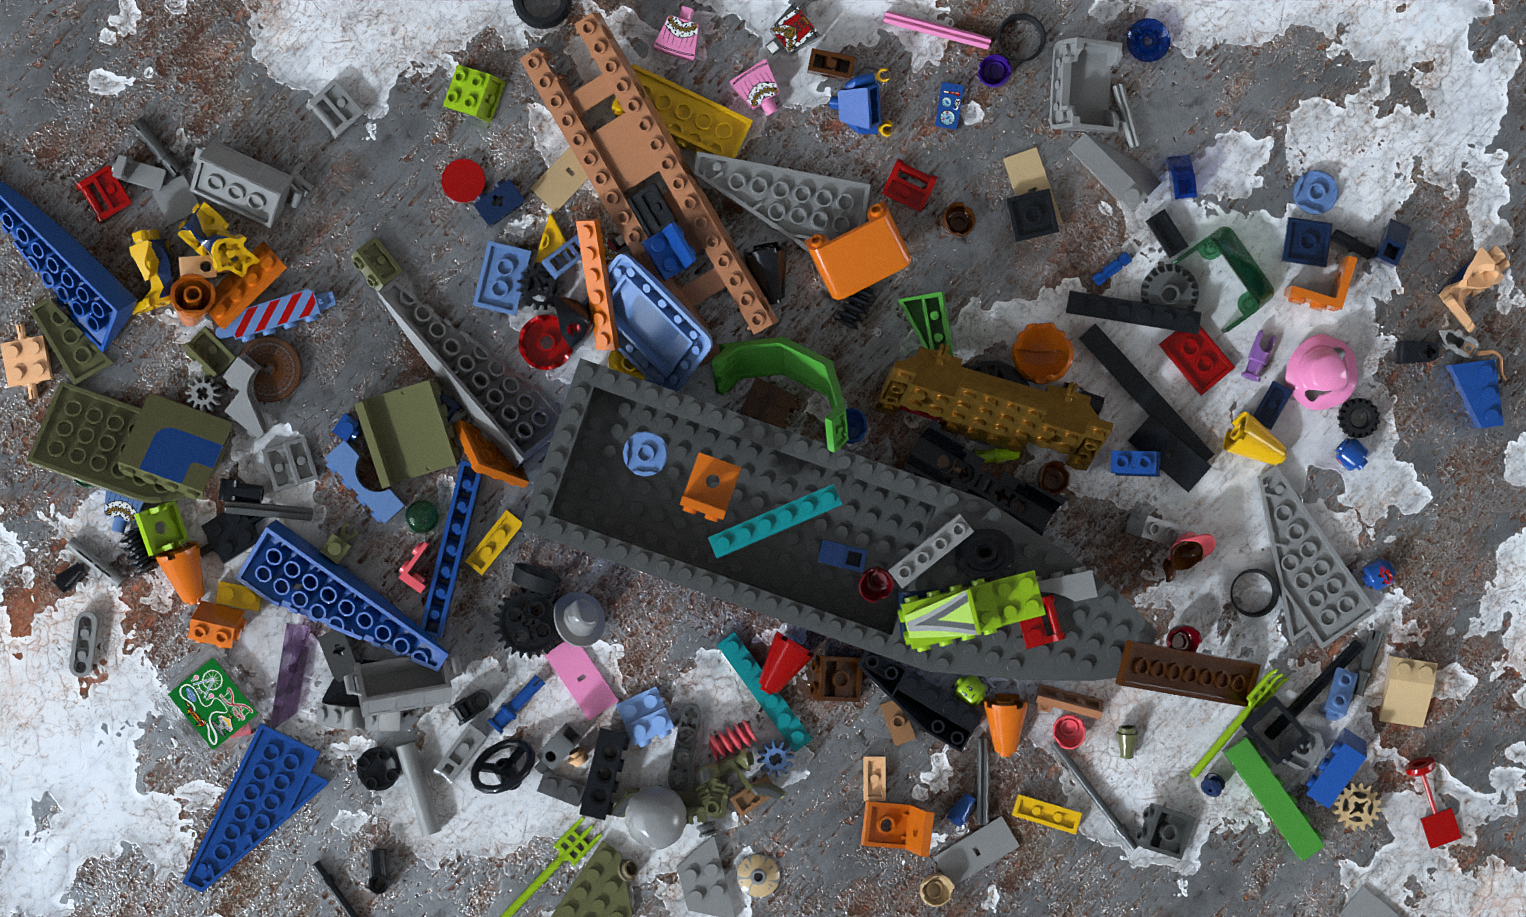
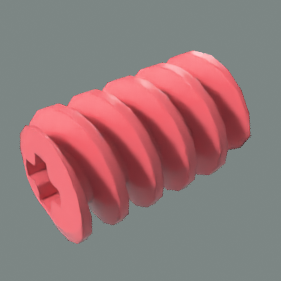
[709,719,758,762]

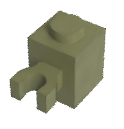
[320,522,360,564]

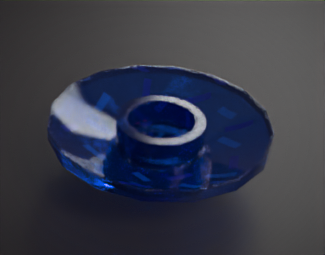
[1126,18,1171,63]

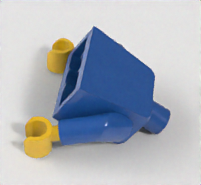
[829,67,893,137]

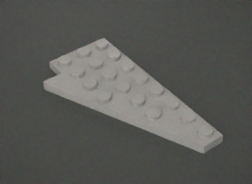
[692,151,871,252]
[1257,465,1377,649]

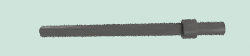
[1051,741,1138,851]

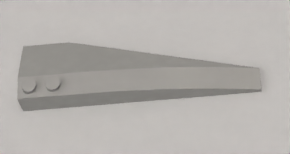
[377,280,561,469]

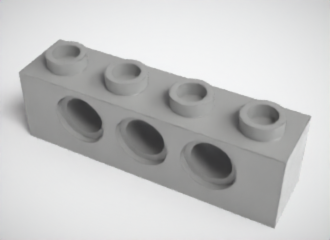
[888,513,974,589]

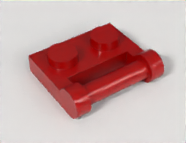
[881,158,938,213]
[76,165,133,224]
[1019,594,1066,649]

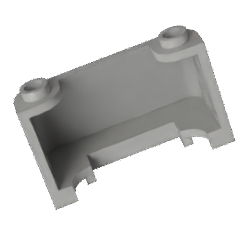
[1049,37,1123,133]

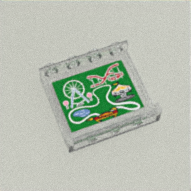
[149,645,271,767]

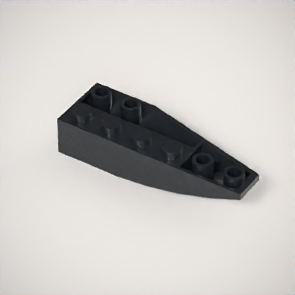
[857,650,984,752]

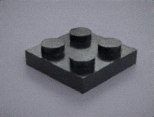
[1005,189,1059,242]

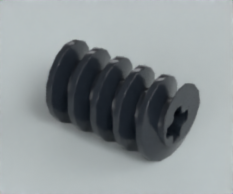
[833,287,877,330]
[120,527,158,576]

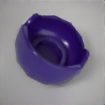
[977,54,1012,88]

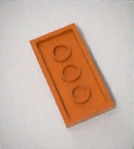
[208,241,287,330]

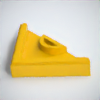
[533,213,570,268]

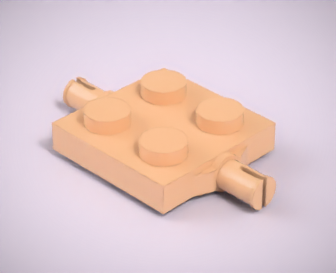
[0,323,54,399]

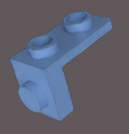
[1319,667,1358,721]

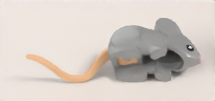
[1439,329,1507,381]

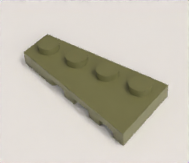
[29,298,114,386]

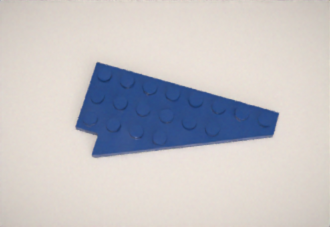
[182,722,330,893]

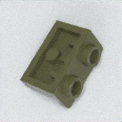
[351,237,403,292]

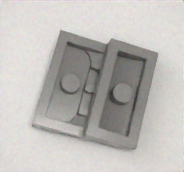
[261,436,319,493]

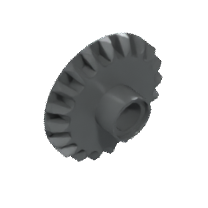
[1141,264,1199,310]

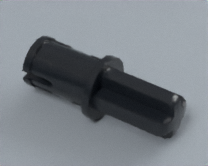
[1331,229,1375,260]

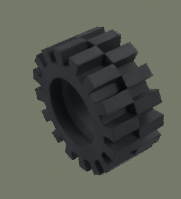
[1337,398,1380,438]

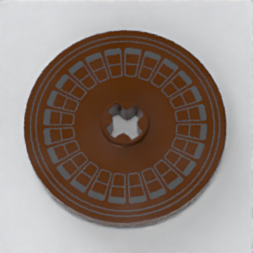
[238,336,302,403]

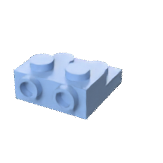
[616,686,675,748]

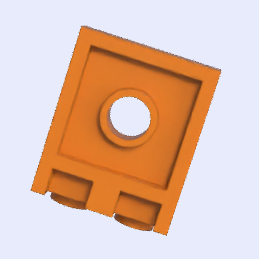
[1283,256,1358,311]
[680,452,742,522]
[861,800,934,857]

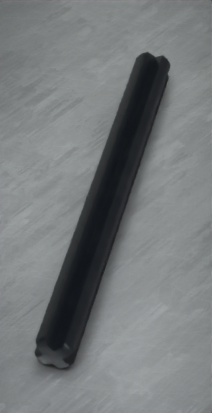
[1264,640,1364,740]

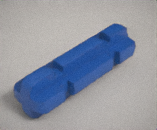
[1092,252,1132,286]

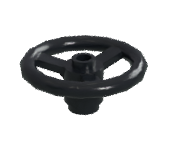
[470,738,535,794]

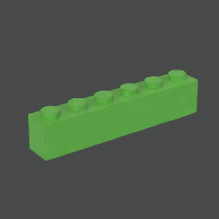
[1222,736,1325,861]

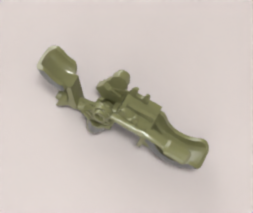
[611,747,788,825]

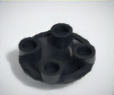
[356,747,400,791]

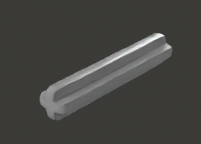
[1112,83,1141,148]

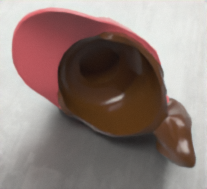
[1163,532,1215,582]

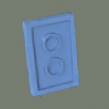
[473,241,532,316]

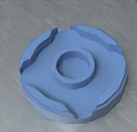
[1293,170,1339,215]
[623,431,669,476]

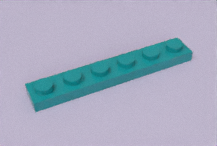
[708,484,842,558]
[717,631,813,752]

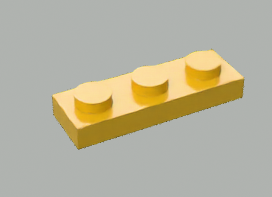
[465,510,523,575]
[1011,793,1082,835]

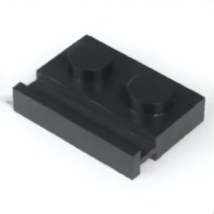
[627,183,678,238]

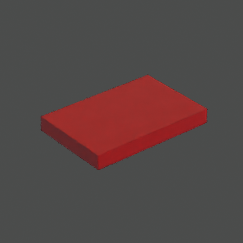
[1158,325,1235,396]

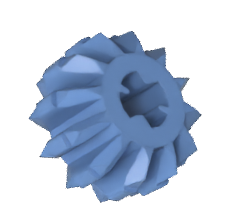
[757,739,794,777]

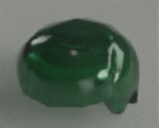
[404,500,439,535]

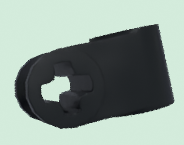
[1395,341,1440,364]
[448,689,492,726]

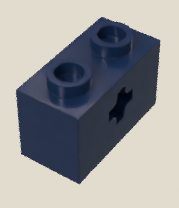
[473,179,526,228]

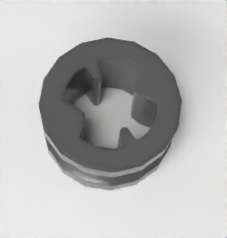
[696,821,718,838]

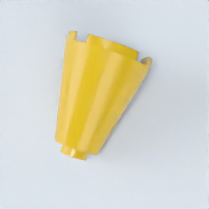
[1223,411,1287,465]

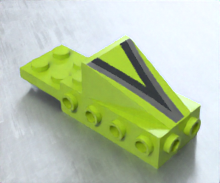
[897,570,1046,652]

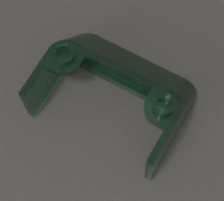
[1172,226,1274,333]

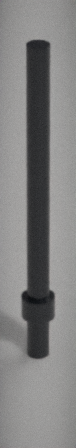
[311,860,359,917]

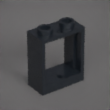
[1241,695,1311,765]

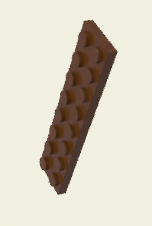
[1115,640,1261,707]

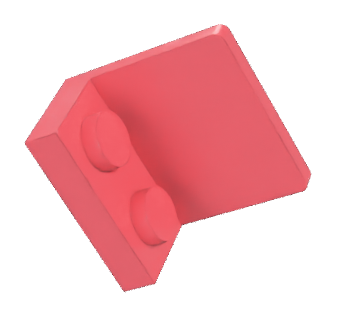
[399,541,432,594]

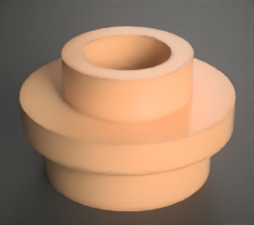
[568,747,589,767]

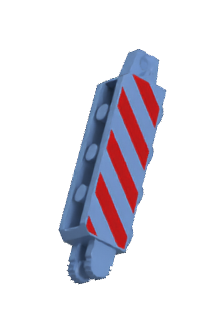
[215,289,337,343]

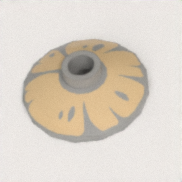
[736,854,780,898]

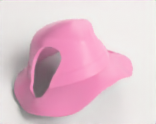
[1286,334,1358,410]

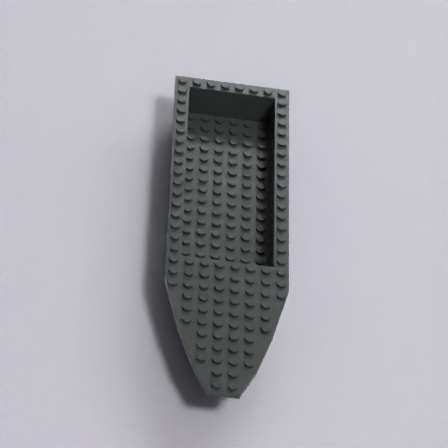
[520,358,1157,681]

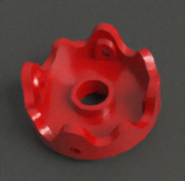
[518,315,574,370]

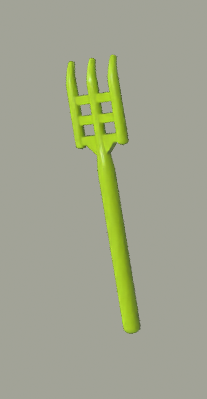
[1190,668,1289,778]
[500,816,602,917]

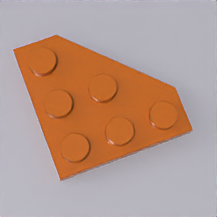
[454,420,530,488]

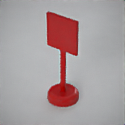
[1404,757,1462,849]

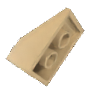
[1378,655,1438,728]

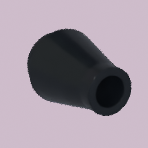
[53,561,86,594]

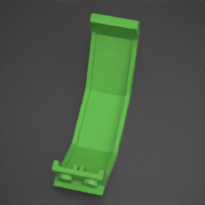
[712,337,849,453]

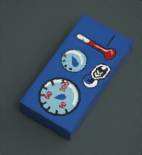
[935,82,964,130]

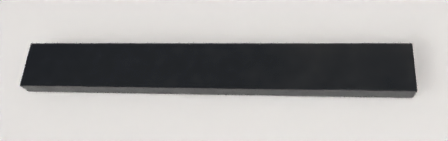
[1078,323,1215,461]

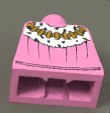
[653,6,699,62]
[730,59,780,116]

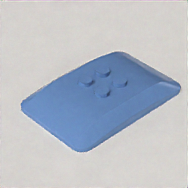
[583,253,713,392]

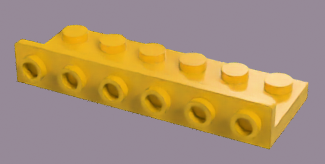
[611,64,753,158]

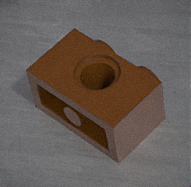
[807,48,856,81]

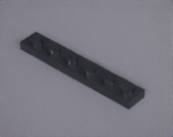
[1066,290,1202,334]

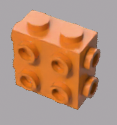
[188,601,247,648]

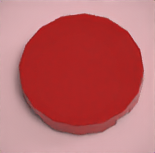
[441,159,486,203]

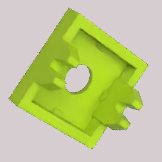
[134,501,190,556]

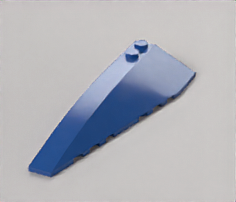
[235,520,450,672]

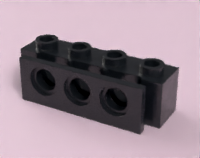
[579,725,630,820]

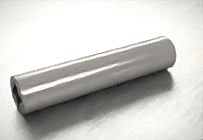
[396,741,442,836]

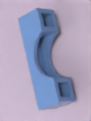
[325,440,407,524]

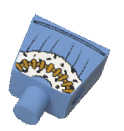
[104,490,147,533]

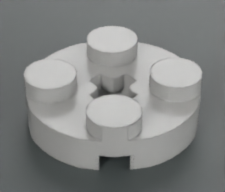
[1279,725,1325,770]

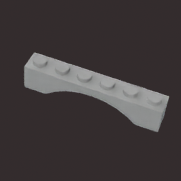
[1036,566,1098,601]

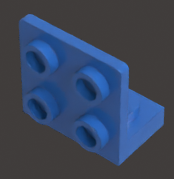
[641,221,696,282]

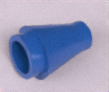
[946,793,976,827]

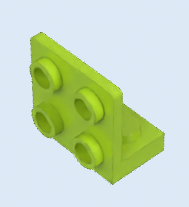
[443,65,506,123]

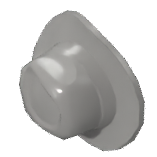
[554,592,605,647]

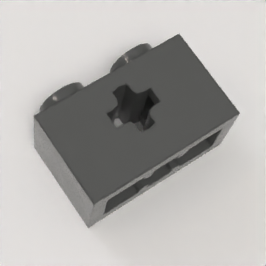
[318,630,363,682]

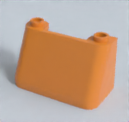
[804,200,912,300]

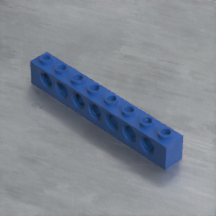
[420,460,483,639]

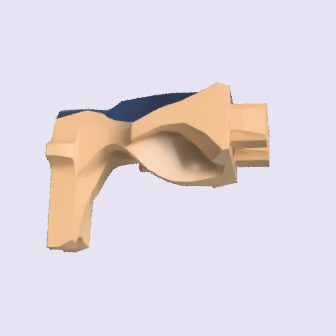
[1437,245,1511,333]

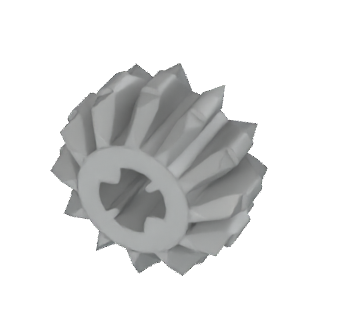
[185,375,224,412]

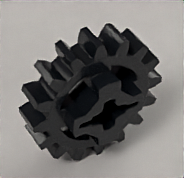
[517,262,566,310]

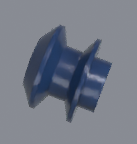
[1201,773,1225,797]

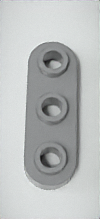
[69,611,99,677]

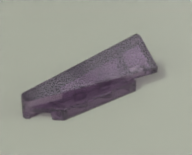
[270,622,312,729]

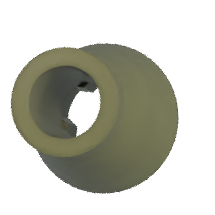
[1116,725,1138,759]

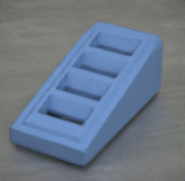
[541,233,582,279]

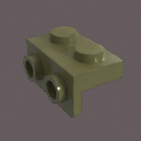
[183,326,237,377]

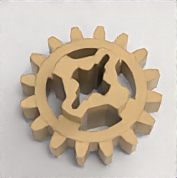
[1332,782,1382,831]

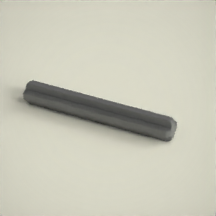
[224,500,313,521]
[977,737,990,825]

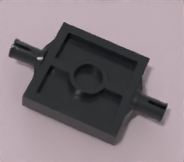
[200,512,266,564]

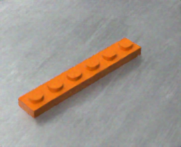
[576,219,620,350]

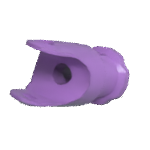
[1241,330,1276,382]

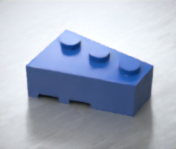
[1446,359,1504,428]
[1305,728,1367,809]

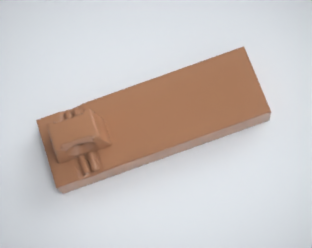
[1036,684,1103,719]

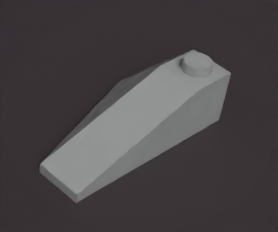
[1068,133,1161,213]

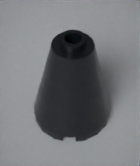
[743,242,787,305]

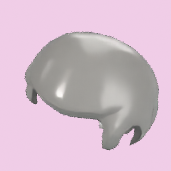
[625,785,687,850]

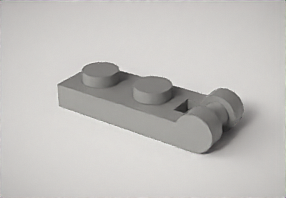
[433,723,488,785]

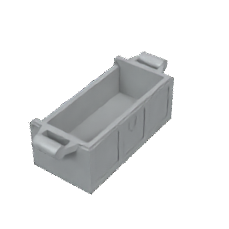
[190,140,303,228]
[344,656,462,718]

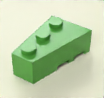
[898,291,956,357]

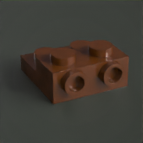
[739,377,798,429]
[810,655,863,702]

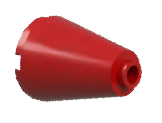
[758,631,814,695]

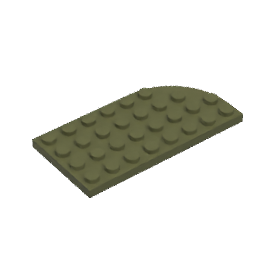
[27,381,229,503]

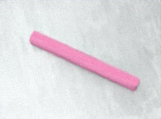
[883,11,991,49]

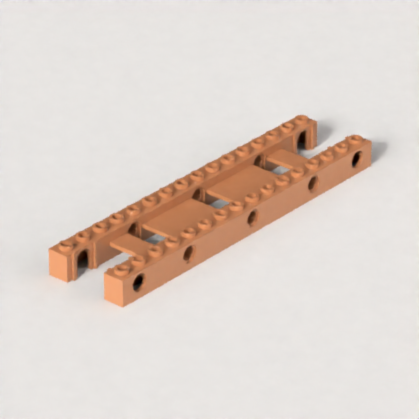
[520,12,779,368]

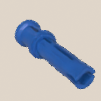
[487,674,546,734]

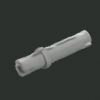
[65,537,126,589]

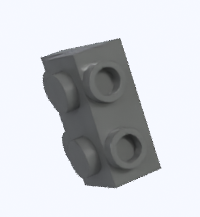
[1136,803,1196,860]

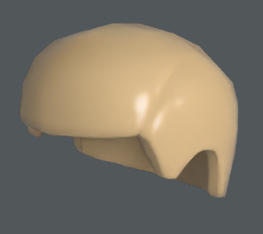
[920,873,955,907]

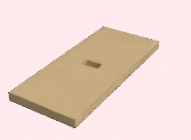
[530,147,589,213]
[1003,147,1063,224]

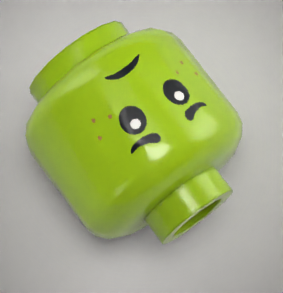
[954,675,987,707]

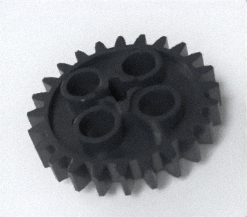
[493,588,561,659]

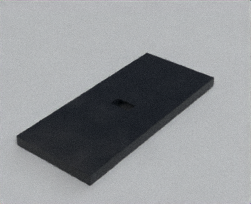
[1128,414,1212,493]

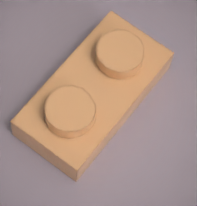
[863,756,886,801]

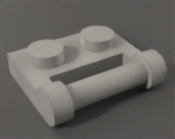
[306,79,365,139]

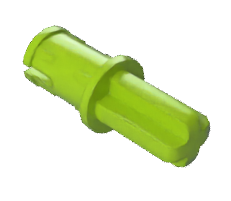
[975,446,1020,464]

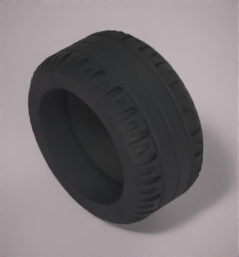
[513,0,572,29]

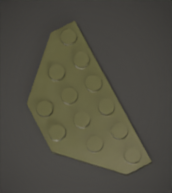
[551,840,633,917]

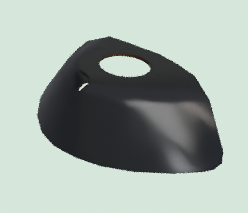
[553,296,592,350]

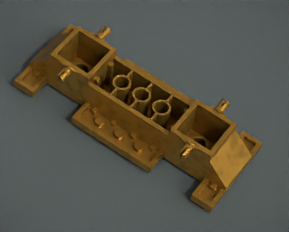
[874,344,1114,471]

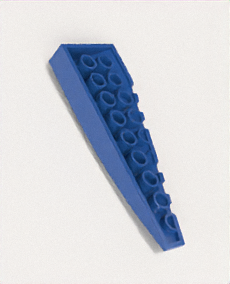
[0,180,137,352]

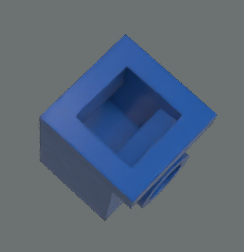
[332,413,363,444]

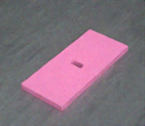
[545,641,619,721]

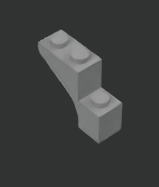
[223,353,269,439]
[316,703,401,731]

